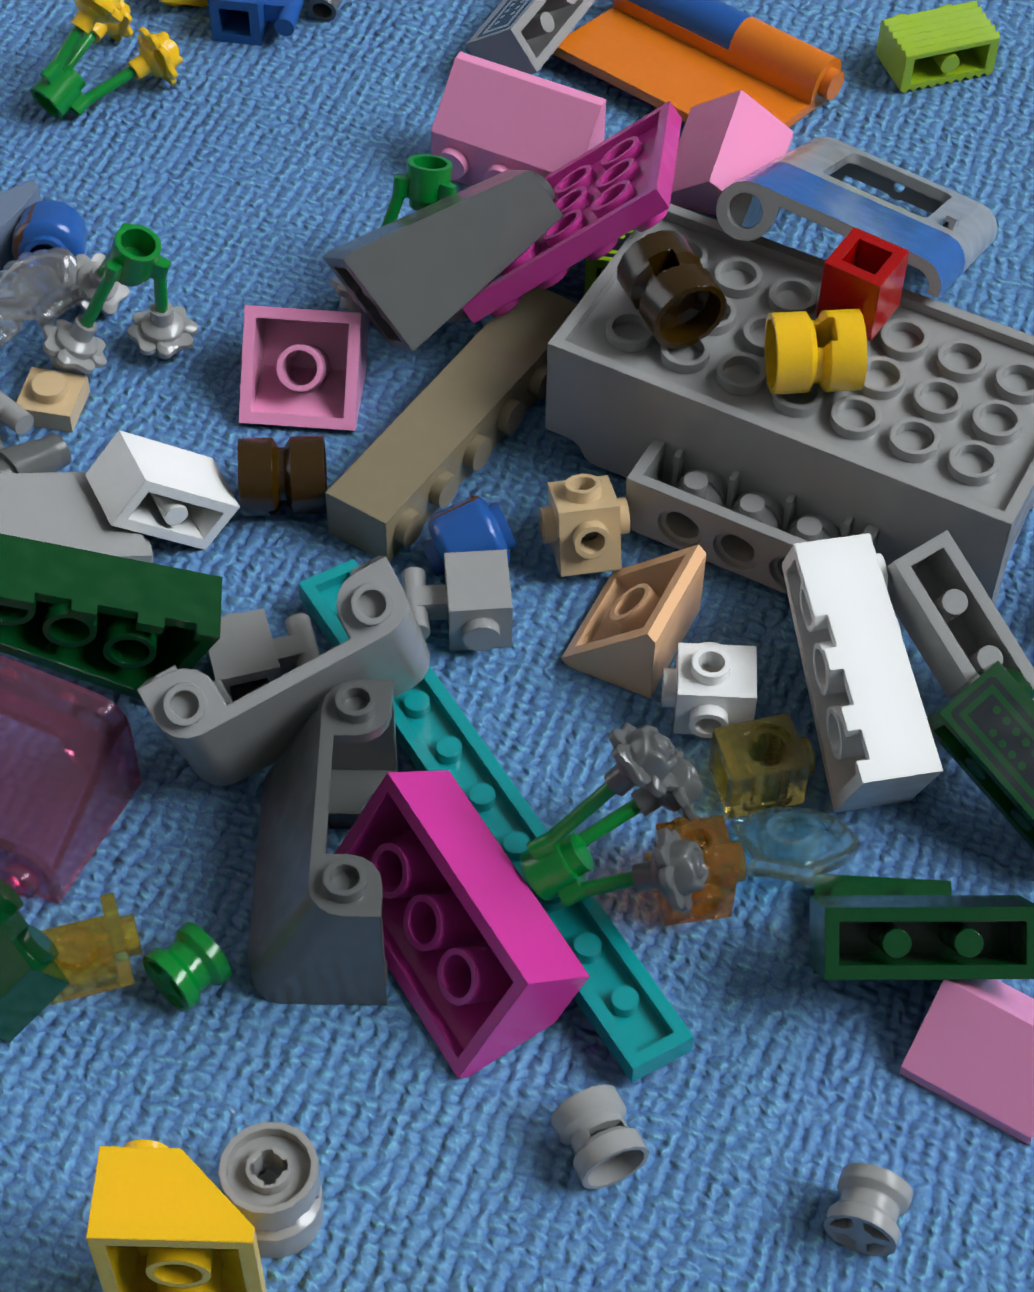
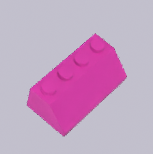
[335,770,590,1079]

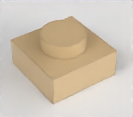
[16,367,90,432]

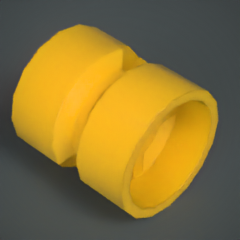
[764,309,867,394]

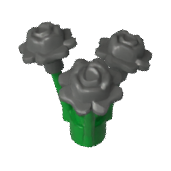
[520,723,709,912]

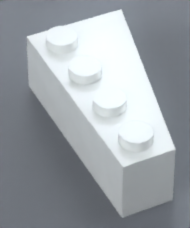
[781,533,943,813]

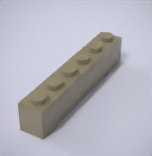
[325,286,578,562]

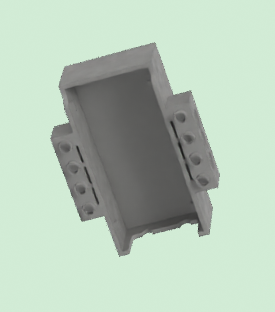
[545,204,1034,605]

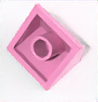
[670,90,793,226]
[899,979,1034,1145]

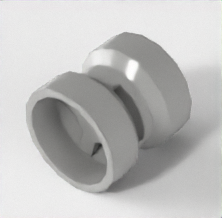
[551,1084,649,1189]

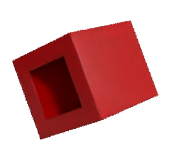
[816,227,910,342]

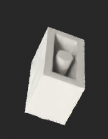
[85,430,240,550]

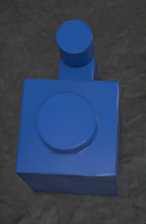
[208,0,304,46]

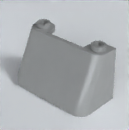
[137,556,430,786]

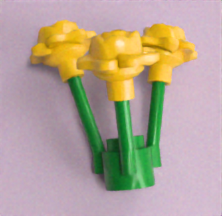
[30,0,183,119]

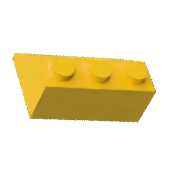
[86,1139,267,1292]

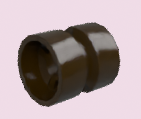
[617,230,727,348]
[237,435,328,516]

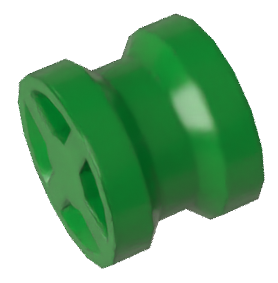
[142,922,232,1013]

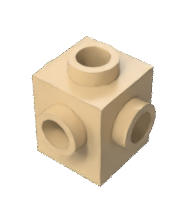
[539,474,631,577]

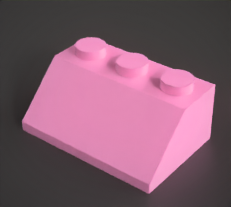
[431,51,606,186]

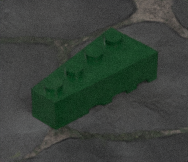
[0,533,222,701]

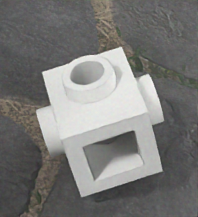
[662,642,757,738]

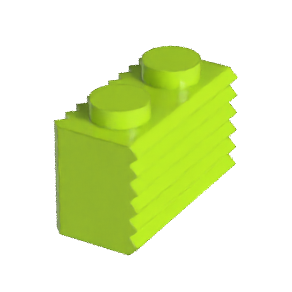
[876,0,1000,94]

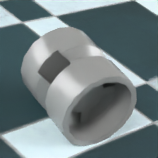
[218,1122,325,1259]

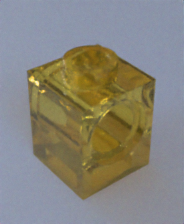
[708,713,815,819]

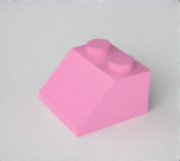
[238,305,369,431]

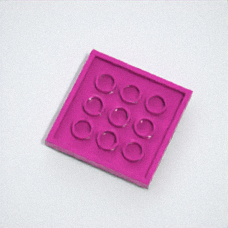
[462,101,682,324]

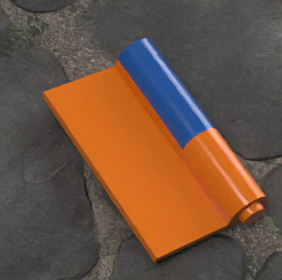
[553,0,844,127]

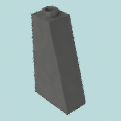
[322,170,563,351]

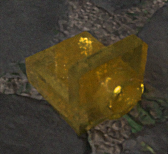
[41,892,142,1005]

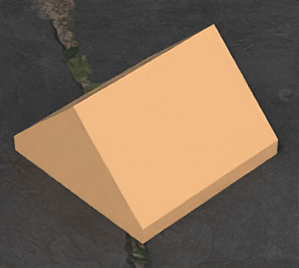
[561,544,706,698]

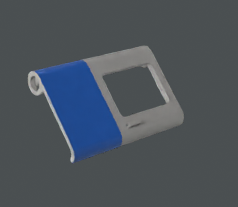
[716,136,998,298]

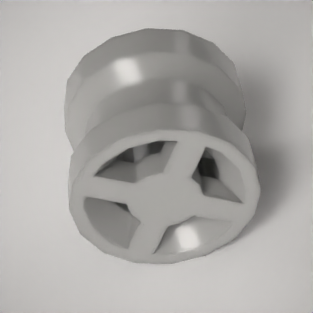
[823,1163,914,1257]

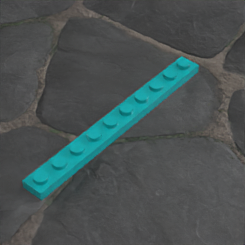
[298,559,694,1083]

